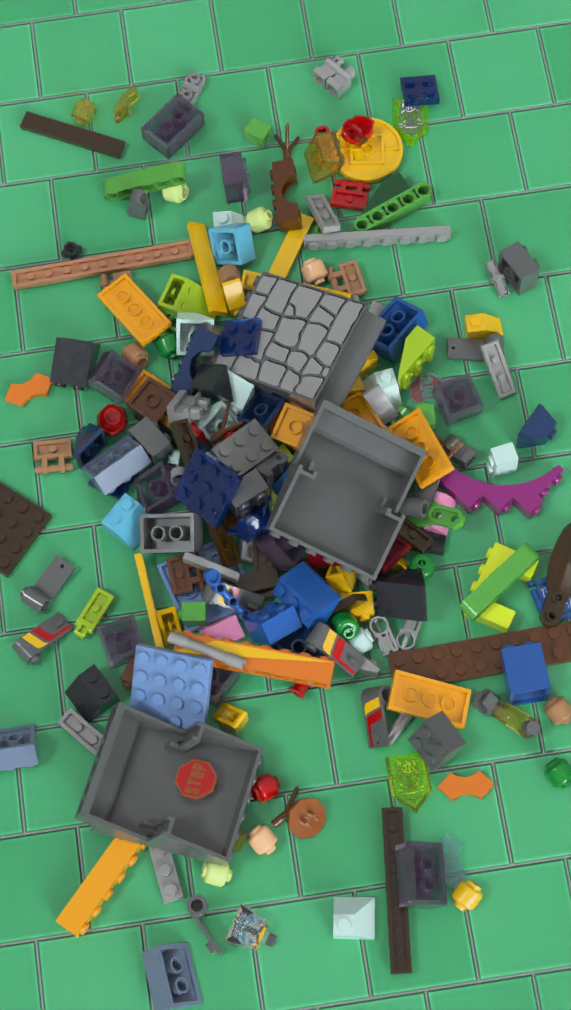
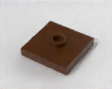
[126,376,176,424]

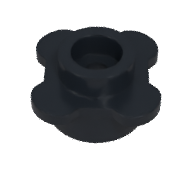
[61,242,82,260]

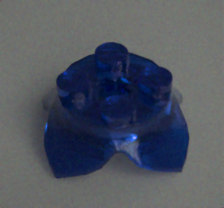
[225,496,273,544]

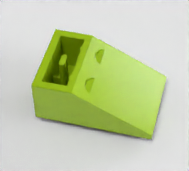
[157,273,218,322]
[398,325,436,392]

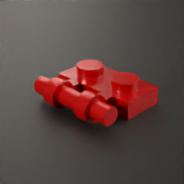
[330,178,371,212]

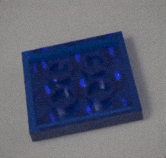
[172,446,243,528]

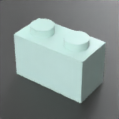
[486,442,519,479]

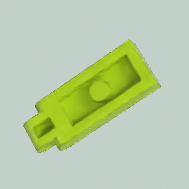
[73,588,115,640]

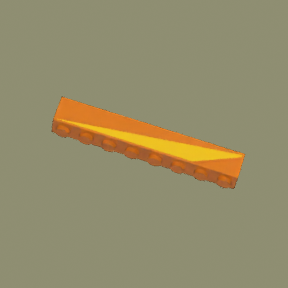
[173,630,335,689]

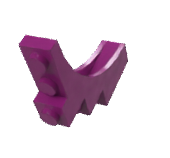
[438,465,564,519]

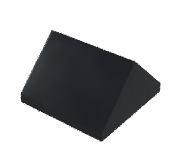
[190,363,234,403]

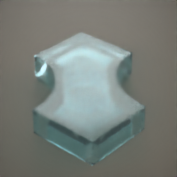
[435,832,467,890]

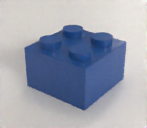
[243,601,302,645]

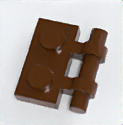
[166,552,206,597]

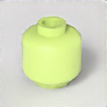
[161,183,189,203]
[245,206,273,233]
[201,861,232,887]

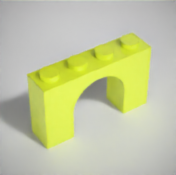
[463,542,539,633]

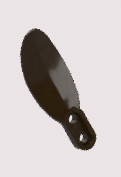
[539,523,571,627]

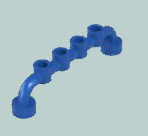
[203,568,277,650]

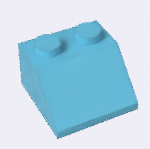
[208,223,256,265]
[101,493,150,551]

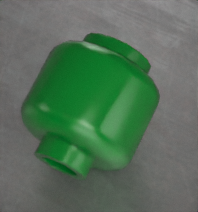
[155,331,179,360]
[409,553,434,581]
[331,611,359,641]
[544,757,571,789]

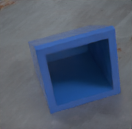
[500,641,551,707]

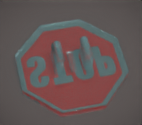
[408,372,447,408]

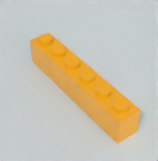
[56,838,147,938]

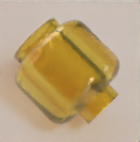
[71,98,97,126]

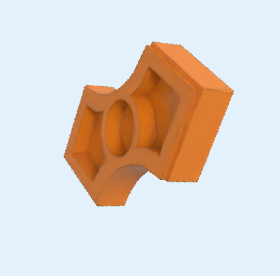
[5,373,53,407]
[437,771,495,802]

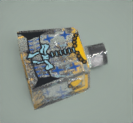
[225,904,277,951]

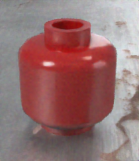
[250,773,280,803]

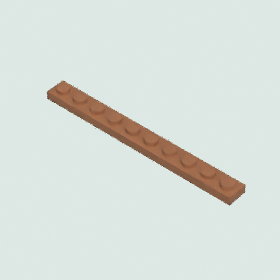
[11,239,195,290]

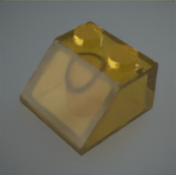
[304,132,345,184]

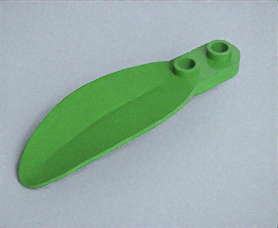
[398,490,465,530]

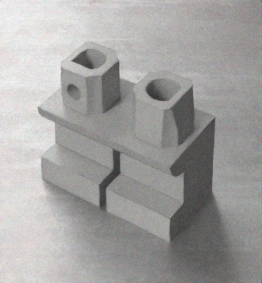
[313,56,356,100]
[166,390,211,424]

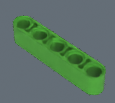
[104,161,186,201]
[354,182,432,231]
[459,543,540,621]

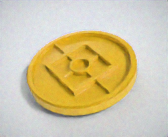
[331,118,403,183]

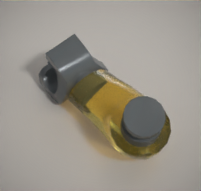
[472,689,540,738]

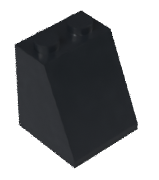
[50,337,100,391]
[371,568,428,622]

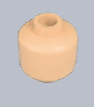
[301,257,328,286]
[247,824,277,855]

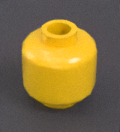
[452,879,483,911]

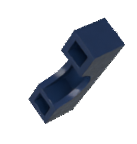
[170,322,225,396]

